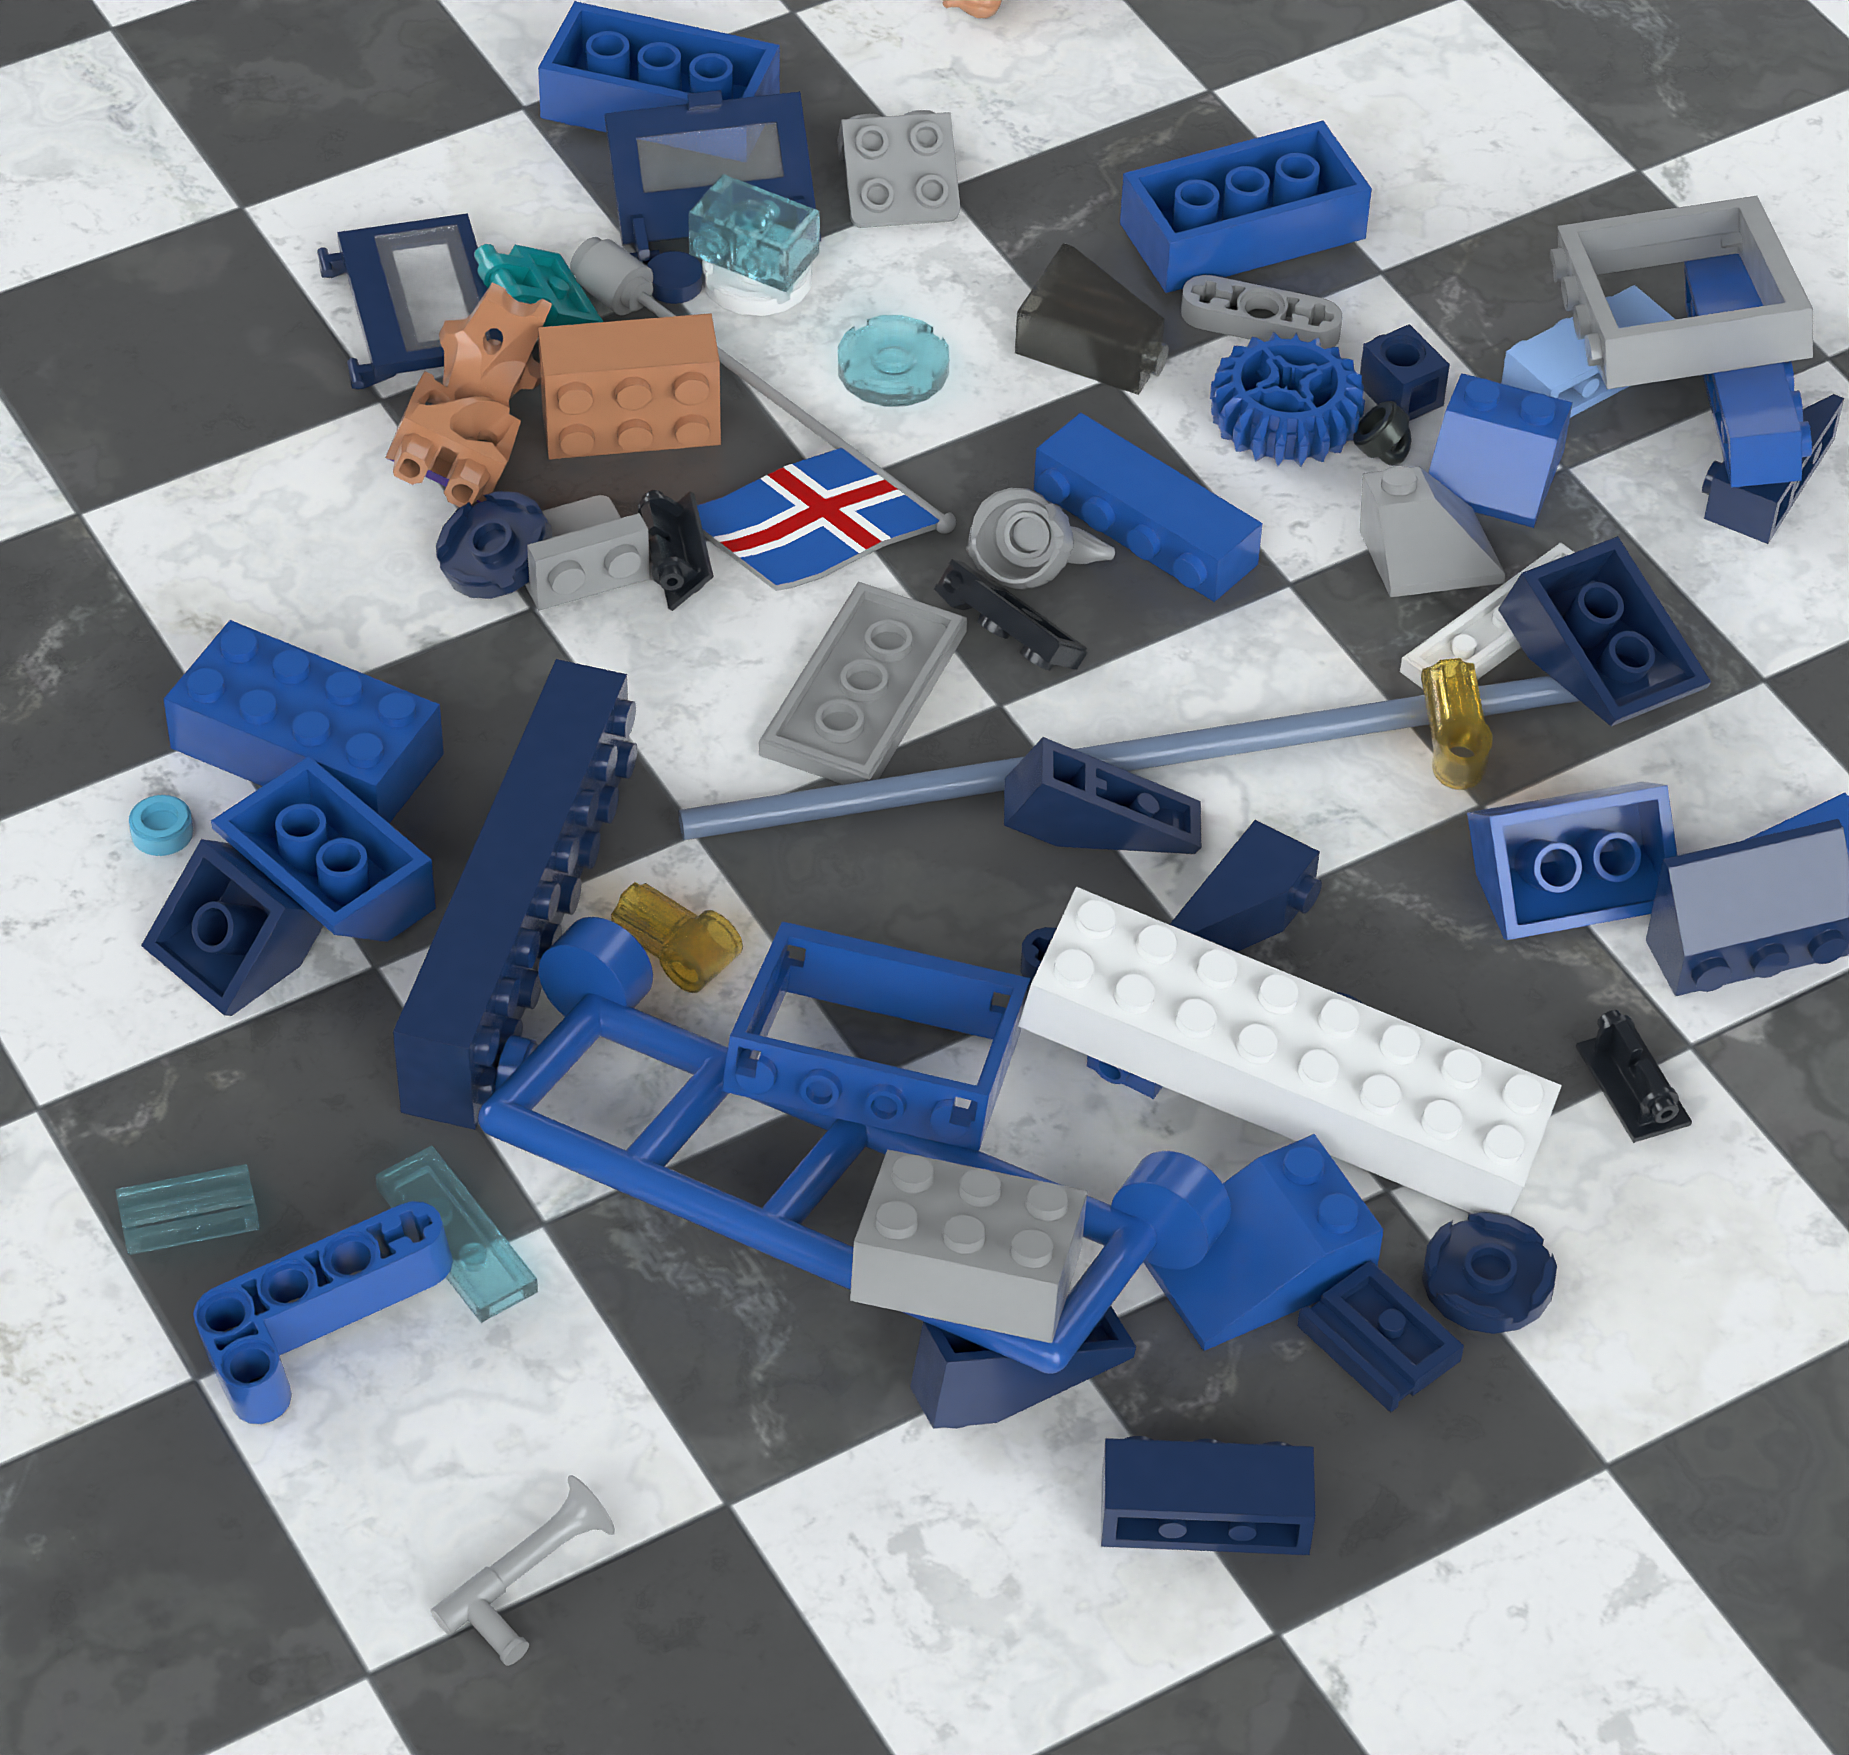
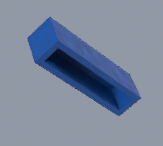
[1034,412,1263,602]

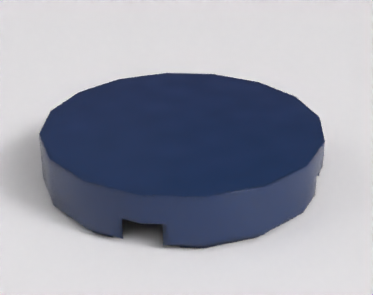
[436,491,552,599]
[1422,1212,1557,1334]

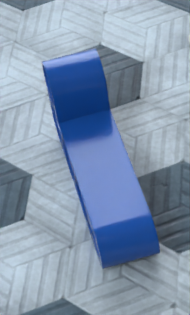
[193,1201,453,1424]

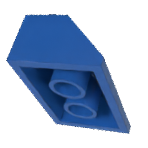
[211,756,436,942]
[1467,782,1678,940]

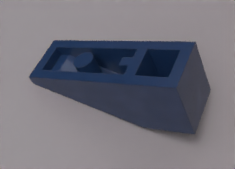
[1702,394,1844,544]
[1004,737,1202,854]
[1169,820,1322,952]
[910,1306,1136,1429]

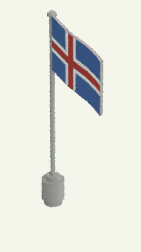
[570,237,956,591]

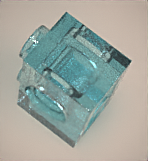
[689,174,820,292]

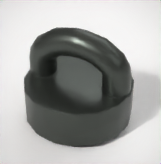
[1353,401,1412,466]

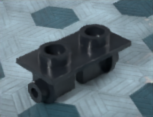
[638,490,714,611]
[1576,1010,1692,1143]

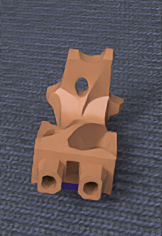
[385,282,552,507]

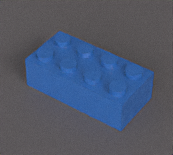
[538,1,780,163]
[1120,120,1372,293]
[164,620,444,824]

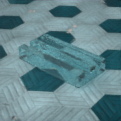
[115,1164,260,1255]

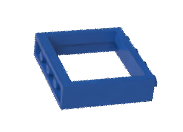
[722,921,1031,1151]

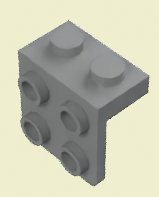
[837,110,960,228]
[525,495,650,611]

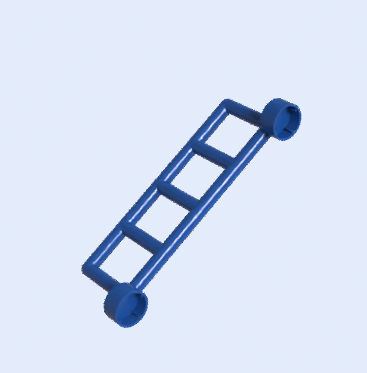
[478,917,1231,1374]

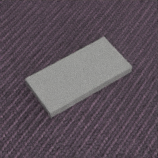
[759,581,967,784]

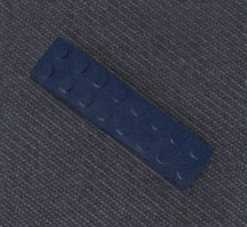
[393,659,637,1130]

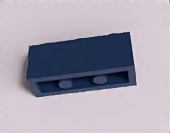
[1101,1436,1315,1555]

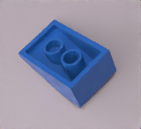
[1143,1134,1384,1351]

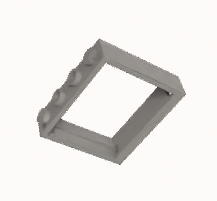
[1550,195,1813,389]

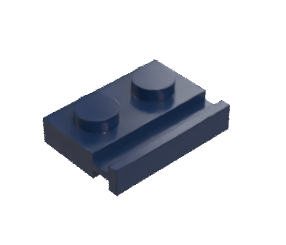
[1297,1260,1464,1413]

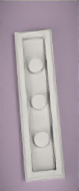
[1400,543,1575,694]

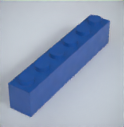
[1684,253,1812,488]

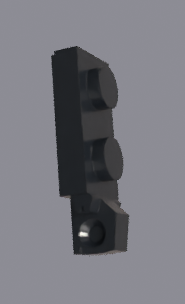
[934,559,1088,671]

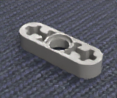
[1181,275,1342,349]

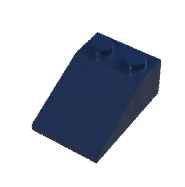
[1498,536,1711,726]

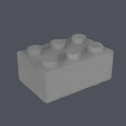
[850,1149,1087,1343]

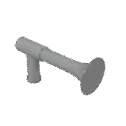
[431,1475,615,1666]

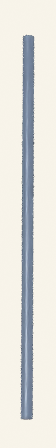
[678,676,1580,840]

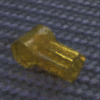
[1421,658,1493,790]
[611,882,743,993]

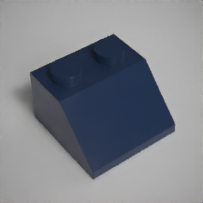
[141,839,324,1016]

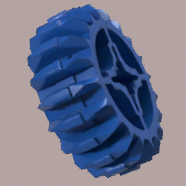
[1210,332,1365,467]

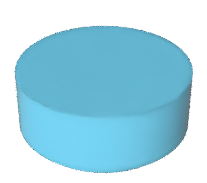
[129,795,193,856]

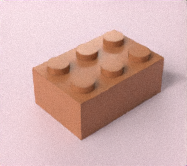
[538,313,721,459]

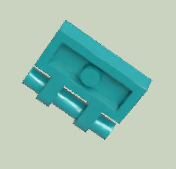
[474,244,603,327]

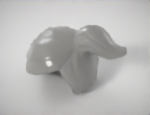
[966,488,1115,590]

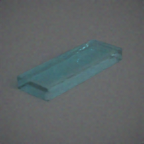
[375,1146,538,1323]

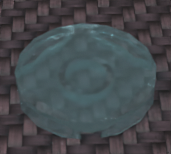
[837,315,950,407]

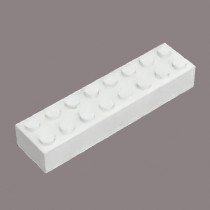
[1018,887,1562,1216]

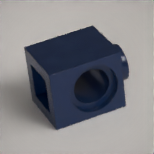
[1360,324,1450,421]

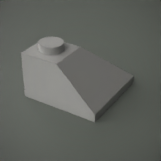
[1360,466,1505,597]

